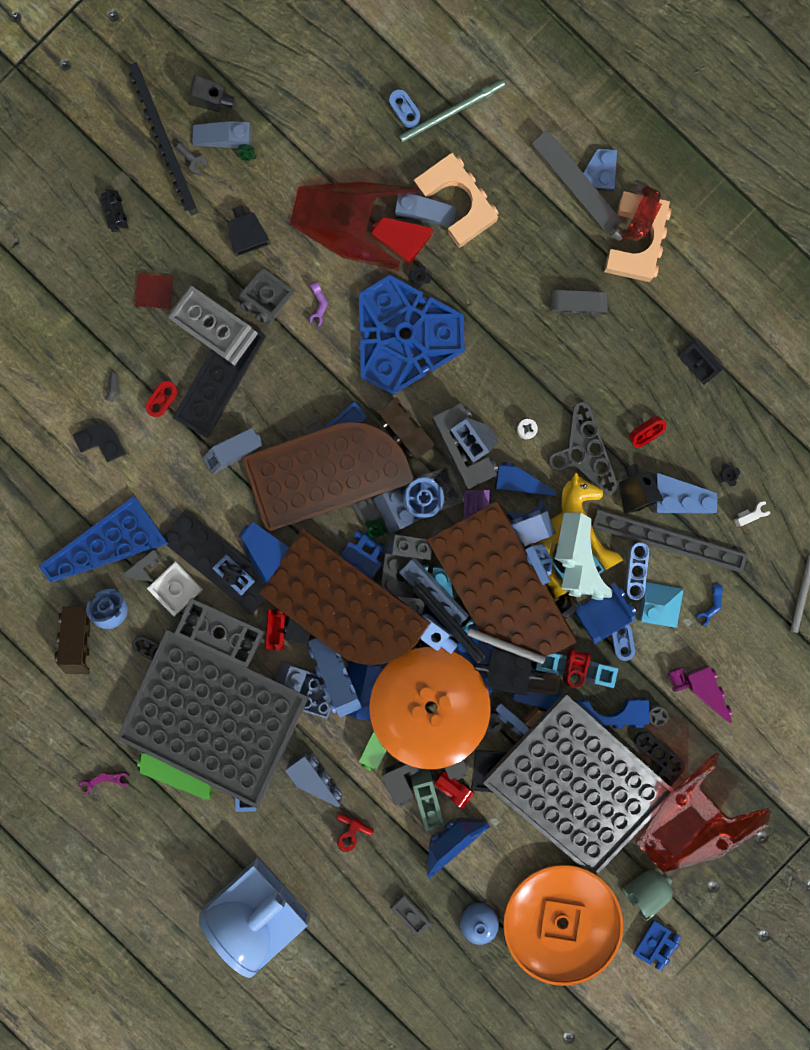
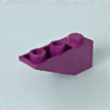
[684,665,733,723]

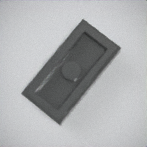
[390,893,431,937]

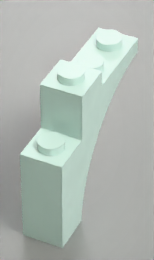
[555,513,613,600]

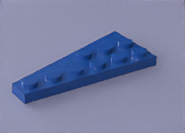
[39,496,169,582]

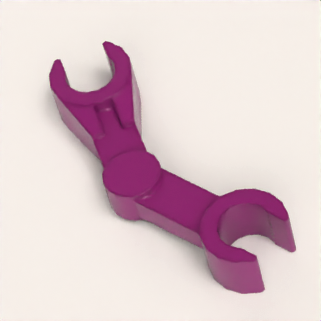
[78,772,130,794]

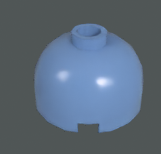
[403,477,444,518]
[86,589,128,629]
[460,903,499,945]

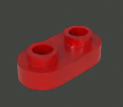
[146,381,178,418]
[629,416,667,448]

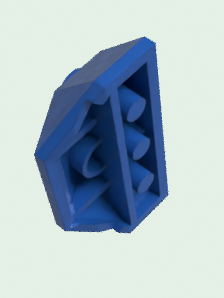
[427,818,490,878]

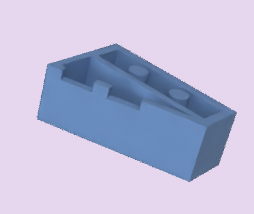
[653,473,717,514]

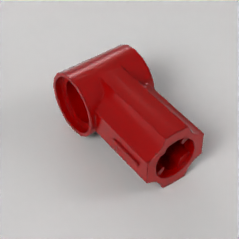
[433,770,475,809]

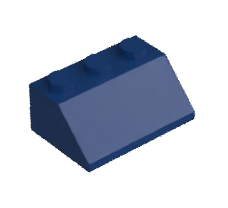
[347,660,388,721]

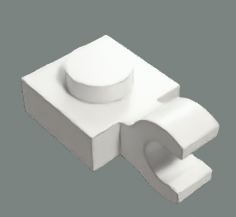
[733,502,770,527]

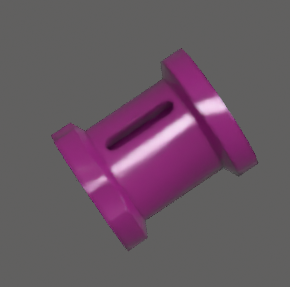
[667,667,689,692]

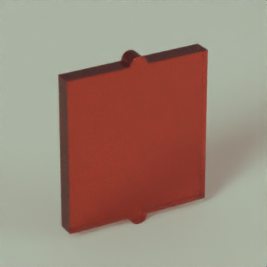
[135,274,173,309]

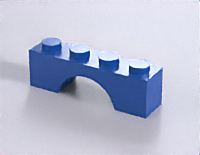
[574,698,650,728]

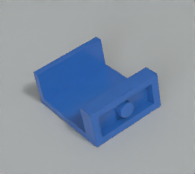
[574,583,636,644]

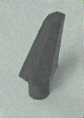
[105,371,120,403]

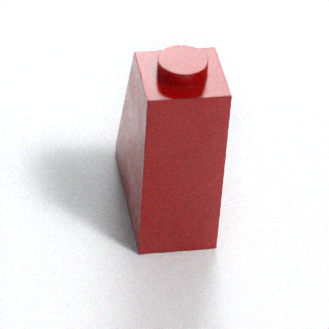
[371,217,433,265]

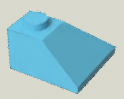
[638,582,684,628]

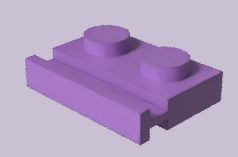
[464,490,490,518]

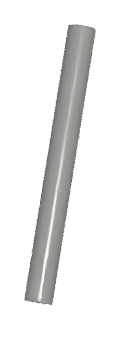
[790,555,810,633]
[467,628,546,664]

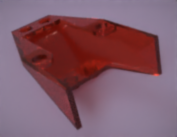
[290,181,418,272]
[637,752,771,873]

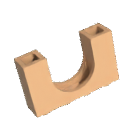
[414,153,499,248]
[604,191,672,282]

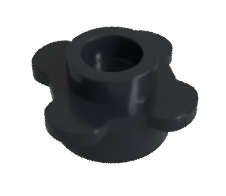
[408,266,431,289]
[718,464,740,486]

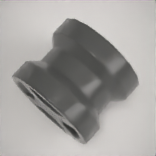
[649,705,669,726]
[486,711,503,733]

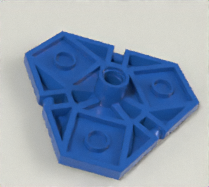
[359,275,465,396]

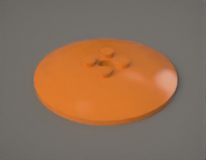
[369,647,490,769]
[503,864,623,986]

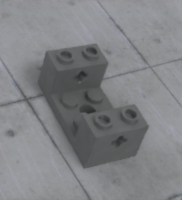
[432,403,498,490]
[379,534,432,616]
[174,597,266,668]
[382,759,468,806]

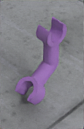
[310,281,328,327]

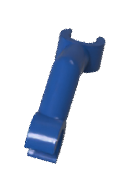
[695,584,723,626]

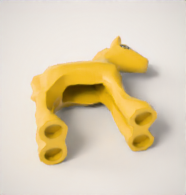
[530,473,623,599]

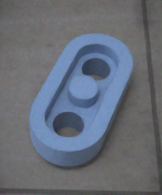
[389,90,420,128]
[611,625,635,661]

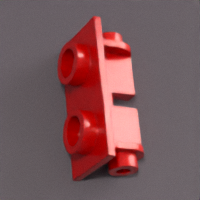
[265,610,287,651]

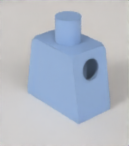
[421,613,458,654]

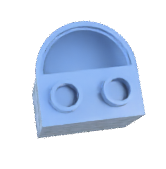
[199,857,310,978]

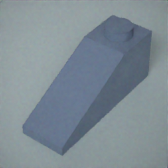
[192,121,252,148]
[395,192,457,226]

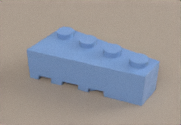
[511,510,556,546]
[308,638,362,717]

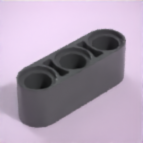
[550,290,608,315]

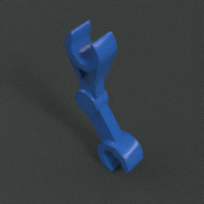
[505,498,552,524]

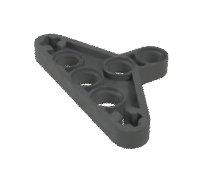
[549,402,617,495]

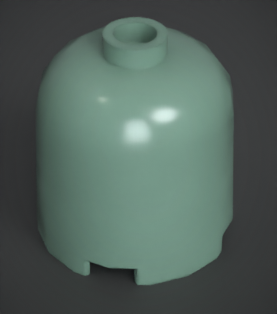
[622,869,673,921]

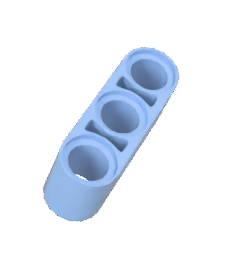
[624,543,649,600]

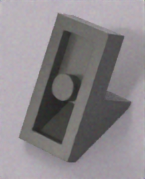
[122,550,161,581]

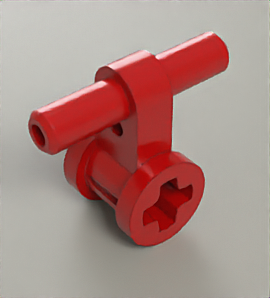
[336,813,374,852]

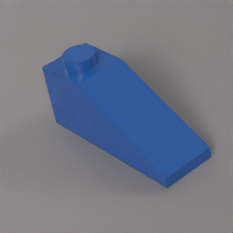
[495,462,556,496]

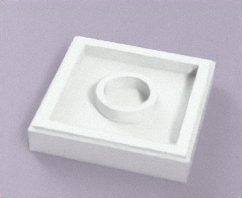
[147,561,203,617]

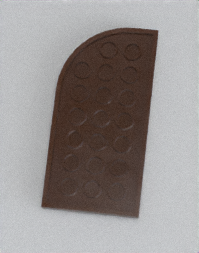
[242,422,415,532]
[427,500,577,656]
[259,529,431,665]

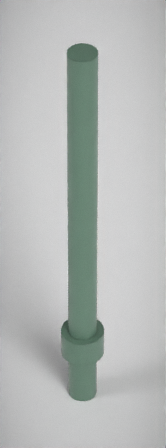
[399,79,505,143]

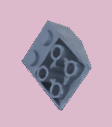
[373,472,447,534]
[274,660,332,719]
[285,750,342,807]

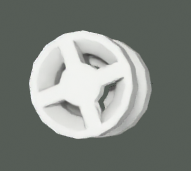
[517,419,538,440]

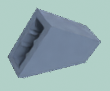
[450,418,499,462]
[203,428,262,475]

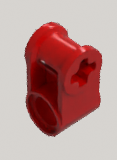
[563,648,591,688]

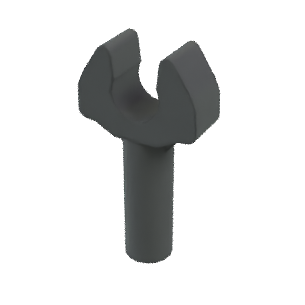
[176,143,209,176]

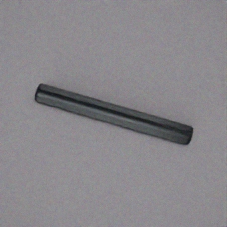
[413,582,486,663]

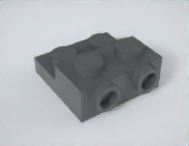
[238,268,295,325]

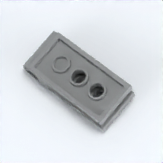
[167,285,258,366]

